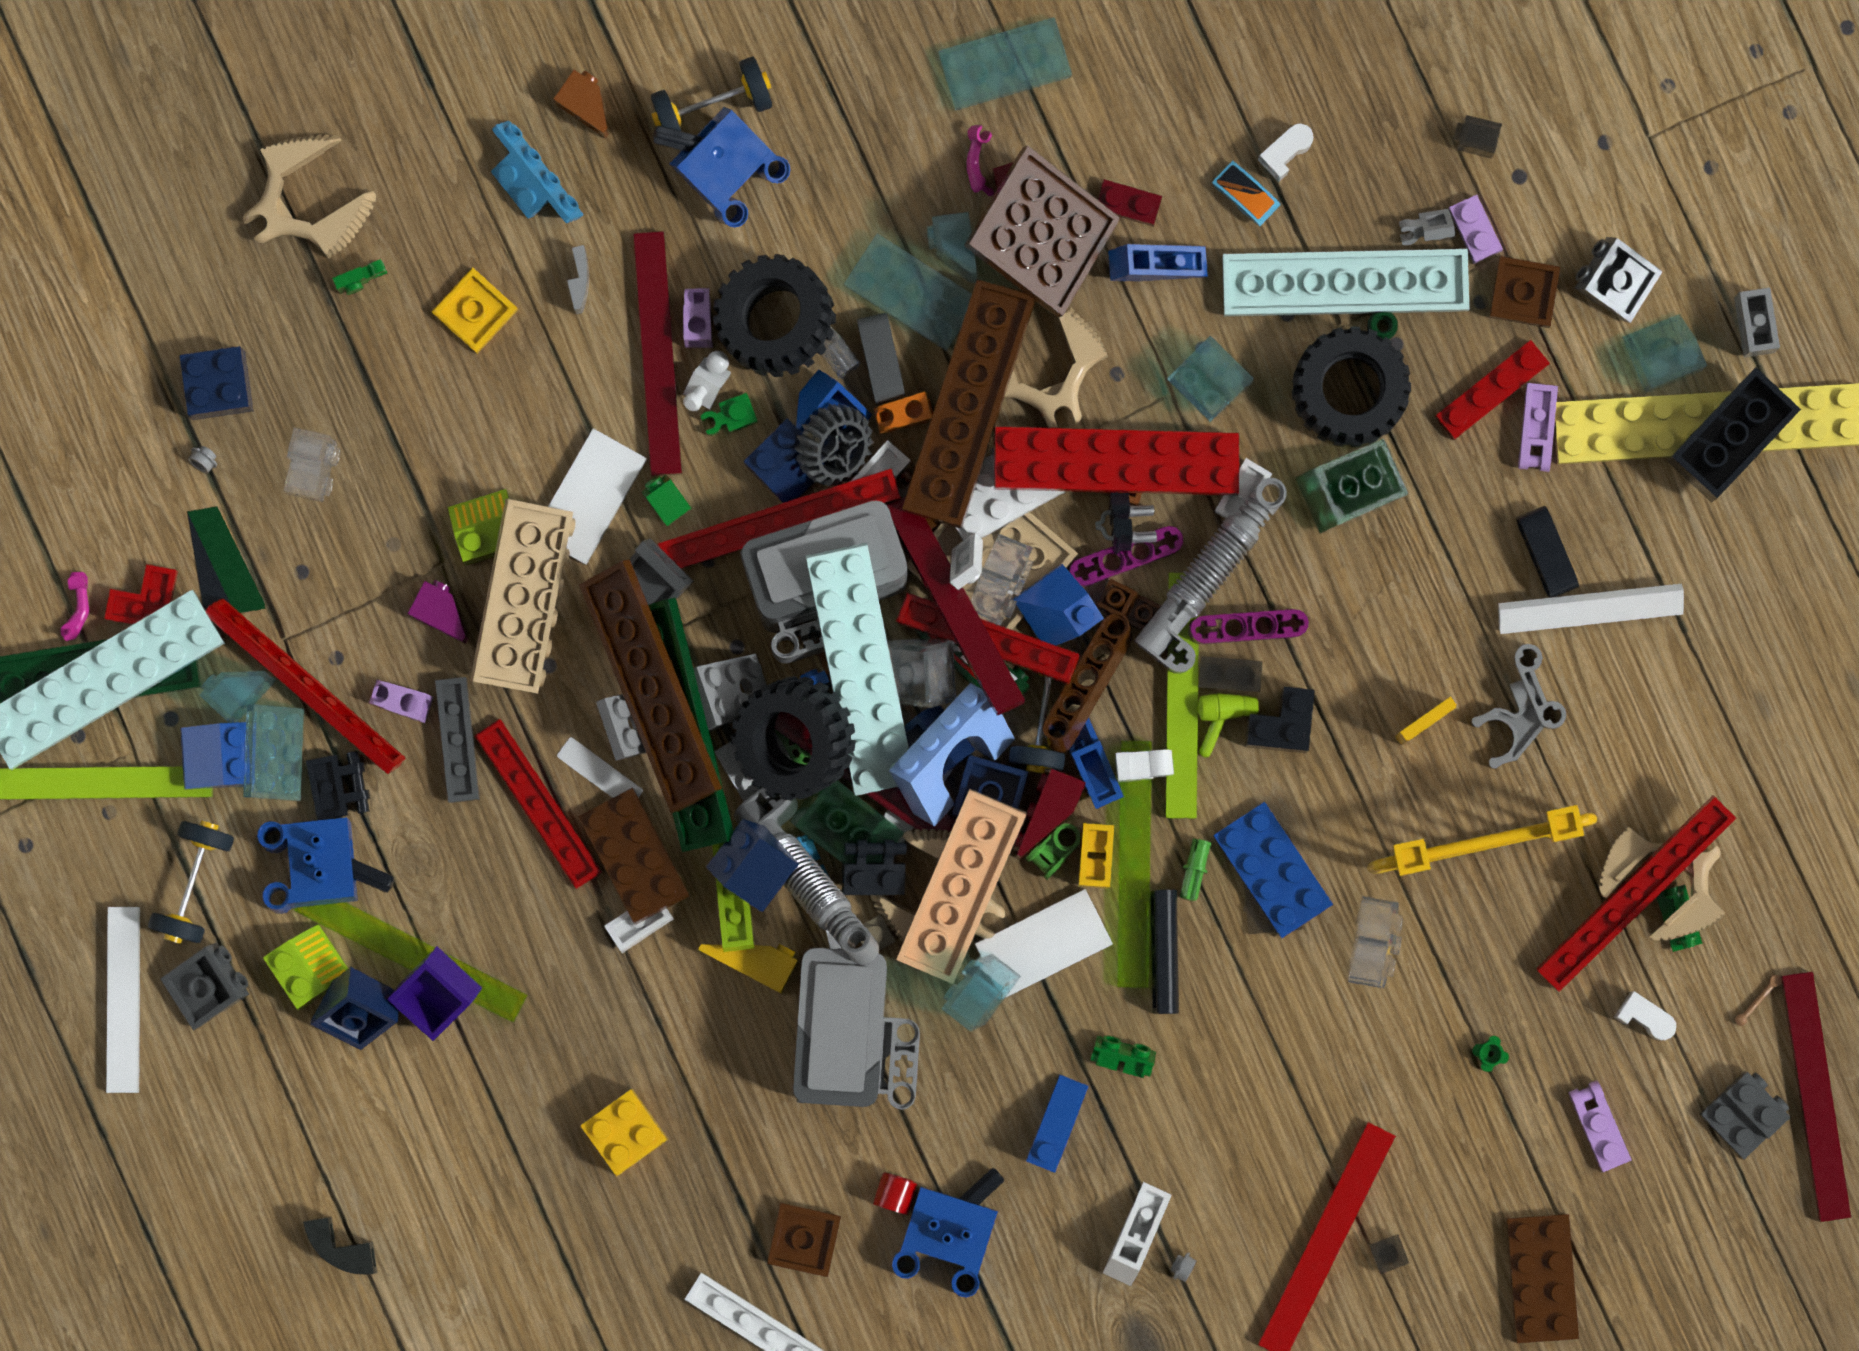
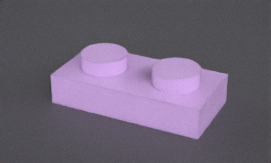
[1449,195,1503,264]

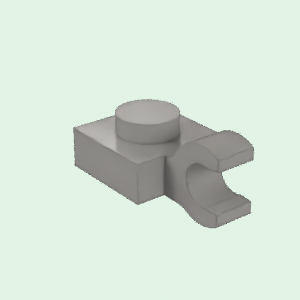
[1399,209,1455,245]

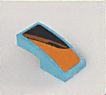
[1212,161,1281,226]

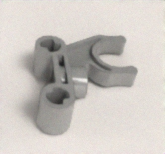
[1472,644,1566,769]

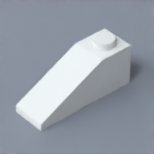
[1103,1182,1171,1286]

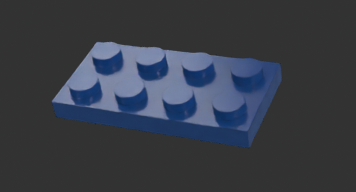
[1213,802,1333,939]

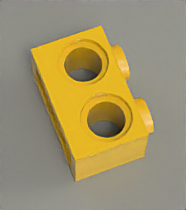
[1078,823,1114,889]

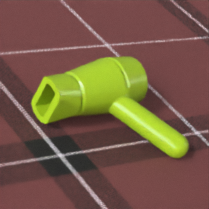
[1197,693,1259,758]

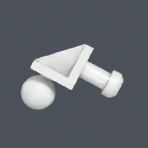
[683,351,731,411]

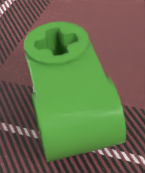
[1025,824,1081,880]

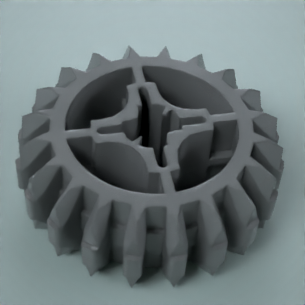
[794,404,874,486]

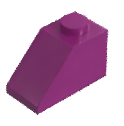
[408,580,468,644]

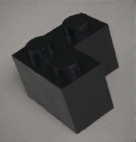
[1245,687,1315,754]

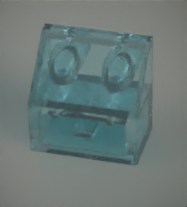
[1167,336,1254,422]

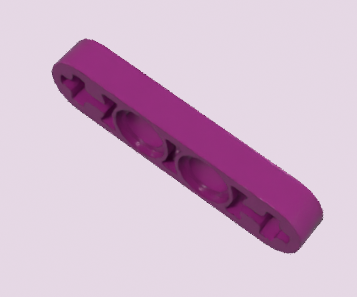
[1069,526,1183,587]
[1188,609,1309,645]

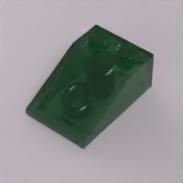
[1295,439,1409,534]
[789,780,904,863]

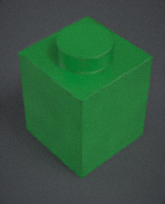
[641,474,691,526]

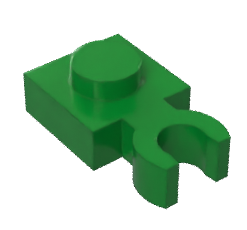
[332,259,388,295]
[700,393,758,436]

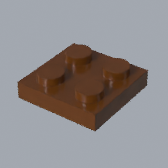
[1489,256,1560,328]
[767,1203,841,1277]

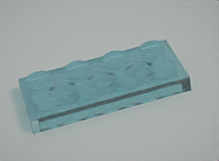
[938,17,1072,111]
[844,233,972,351]

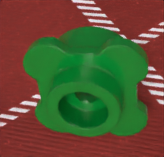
[1472,1036,1509,1072]

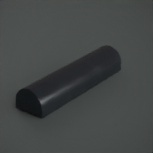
[1150,890,1179,1014]

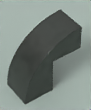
[303,1217,377,1275]

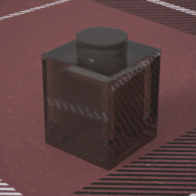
[1453,115,1502,159]

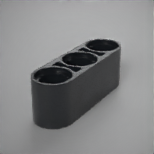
[1516,506,1579,598]

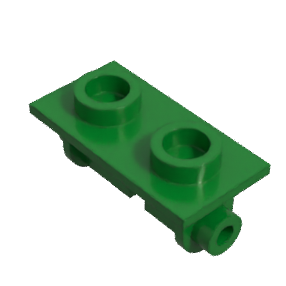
[1656,884,1703,952]
[1090,1035,1156,1078]

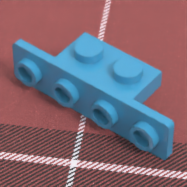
[491,121,583,223]

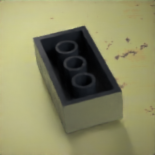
[1667,367,1801,503]

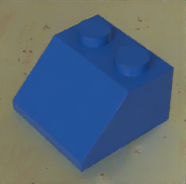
[180,722,254,790]

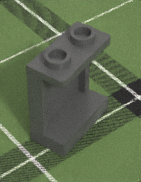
[630,538,694,604]

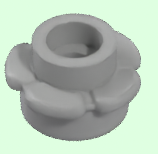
[188,446,217,474]
[1170,1253,1197,1282]

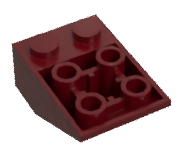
[1013,768,1086,859]

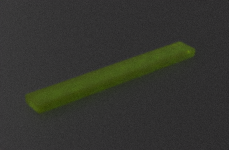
[1117,741,1152,988]
[294,902,528,1023]

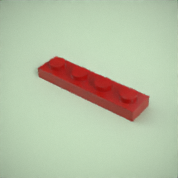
[1435,340,1550,440]

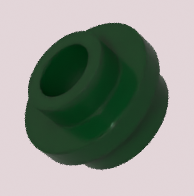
[1367,312,1398,339]

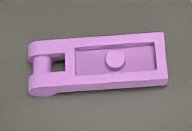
[1518,383,1558,472]
[1568,1080,1631,1172]

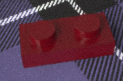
[1098,179,1162,227]

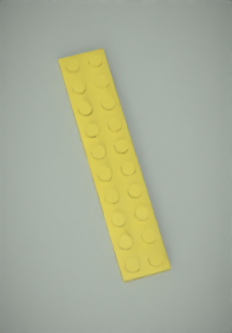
[1554,383,1859,464]

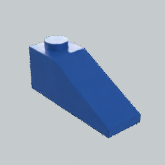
[1108,244,1208,282]
[1026,1075,1089,1173]

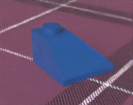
[796,369,872,433]
[1012,564,1104,646]

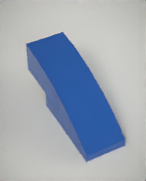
[1059,718,1124,809]

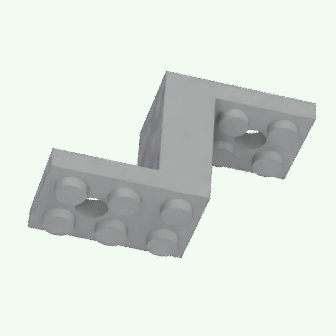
[596,654,767,761]

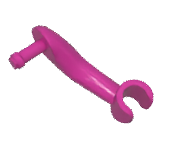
[966,125,994,196]
[60,572,89,641]

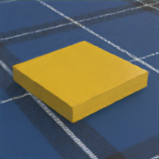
[432,267,518,354]
[1395,696,1457,745]

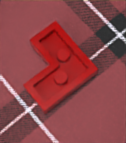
[104,564,178,625]

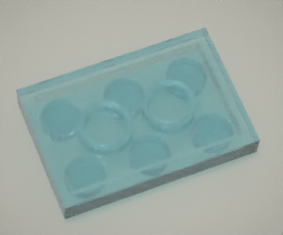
[243,704,304,801]

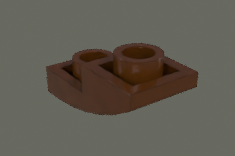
[1096,578,1161,631]

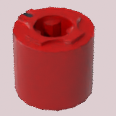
[873,1172,917,1215]

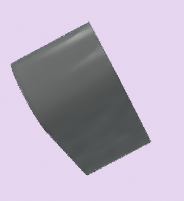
[857,312,906,405]

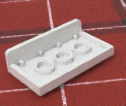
[955,427,1066,541]

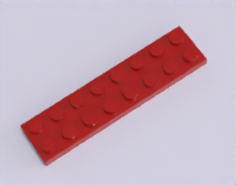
[994,427,1239,496]

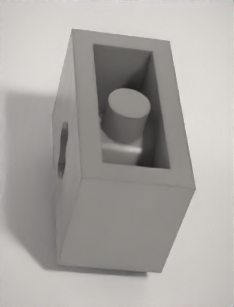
[1734,288,1780,358]

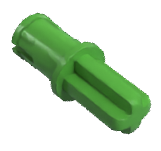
[1180,839,1212,901]

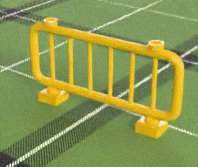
[1367,805,1597,876]

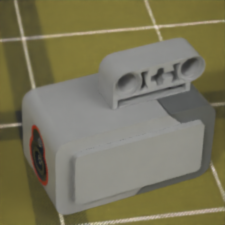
[740,501,907,663]
[793,948,920,1109]

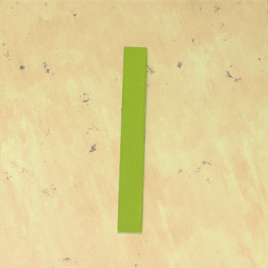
[1165,573,1199,819]
[0,766,213,800]

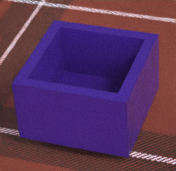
[387,946,482,1041]

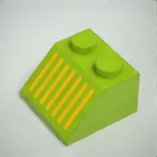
[448,489,509,566]
[263,924,349,1010]

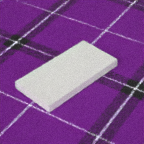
[548,428,647,565]
[975,889,1113,999]

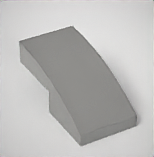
[567,245,589,314]

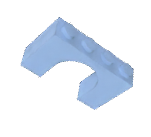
[889,683,1015,826]

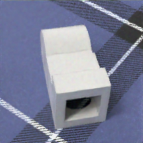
[1258,124,1313,182]
[1115,750,1174,782]
[1614,991,1676,1040]

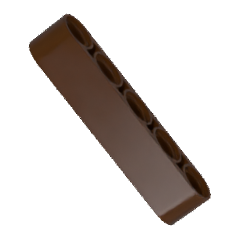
[1043,613,1133,752]

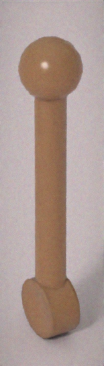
[1735,975,1782,1026]

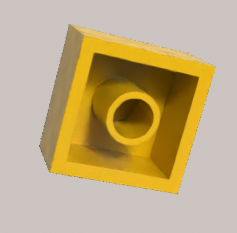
[581,1089,669,1176]

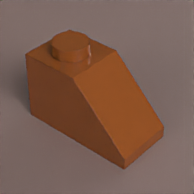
[553,70,609,139]

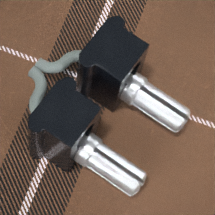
[1095,492,1157,554]

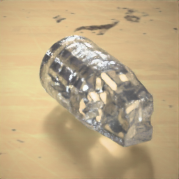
[822,326,861,379]

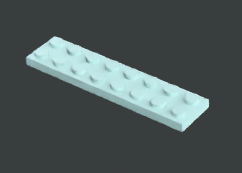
[1222,249,1469,317]
[805,543,909,796]
[0,590,225,770]

